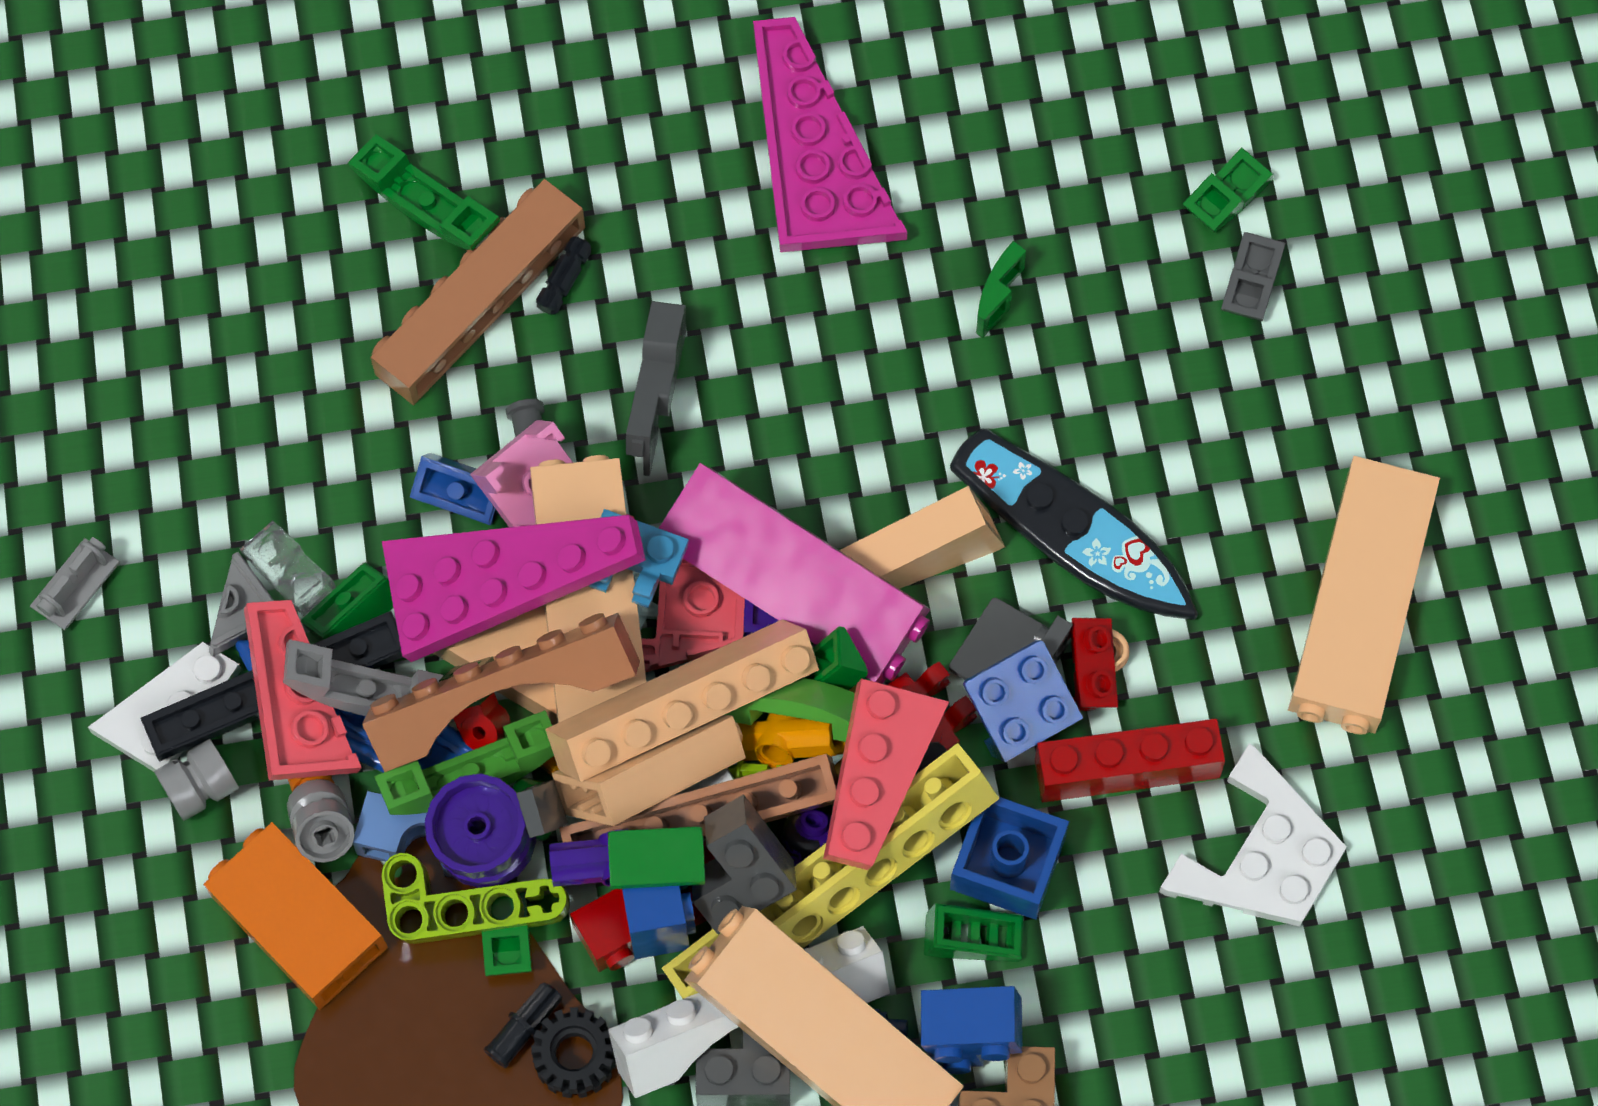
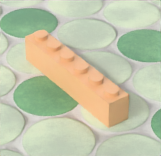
[545,619,819,782]

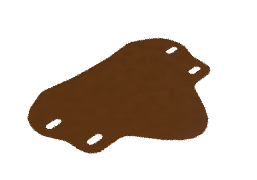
[294,836,623,1106]

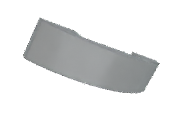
[283,639,455,722]

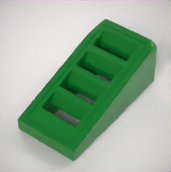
[924,903,1023,962]

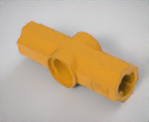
[737,713,845,768]

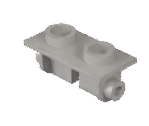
[30,537,120,630]

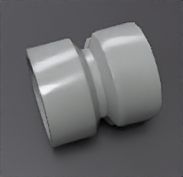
[154,739,239,821]
[287,779,355,863]

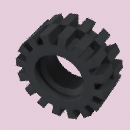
[531,1007,616,1098]

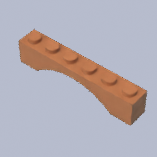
[362,613,640,772]

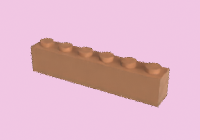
[370,179,585,406]
[559,754,838,843]

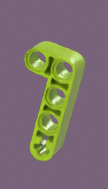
[382,853,570,944]

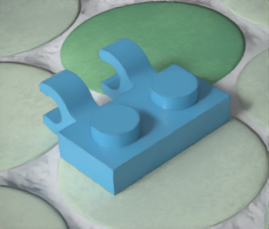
[589,509,689,608]

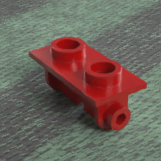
[1071,618,1118,711]

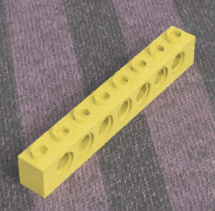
[662,743,999,999]

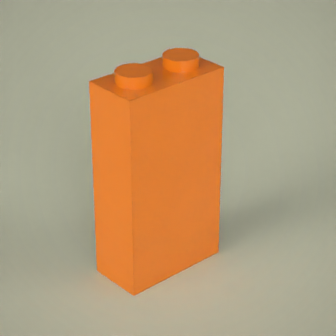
[203,822,388,1010]

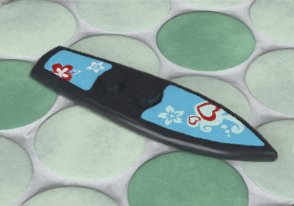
[950,428,1198,620]

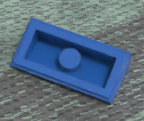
[410,453,498,525]

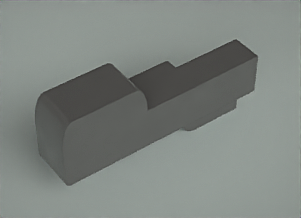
[626,301,686,476]

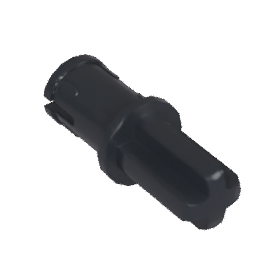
[483,983,562,1069]

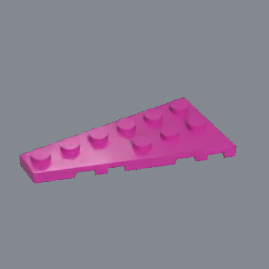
[753,17,907,252]
[382,515,646,662]

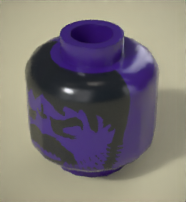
[780,809,831,867]

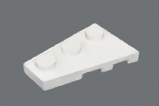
[88,642,241,772]

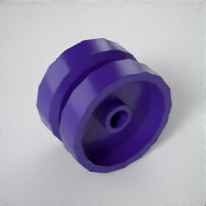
[425,774,537,888]

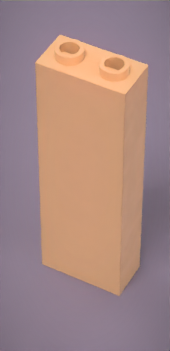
[530,455,647,723]
[1288,456,1440,735]
[684,906,964,1106]

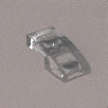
[240,521,336,616]

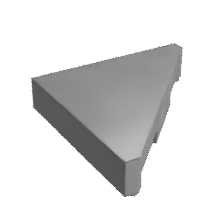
[209,552,274,656]

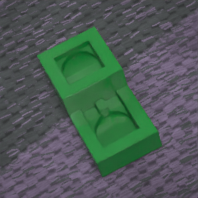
[1183,147,1274,233]
[976,241,1026,338]
[482,883,532,977]

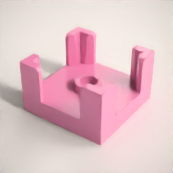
[470,420,573,527]

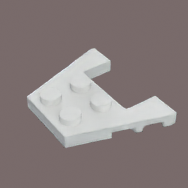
[1159,744,1347,927]

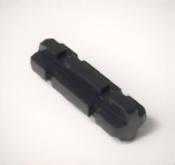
[536,236,591,315]

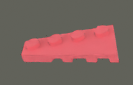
[244,600,362,781]
[823,679,949,870]

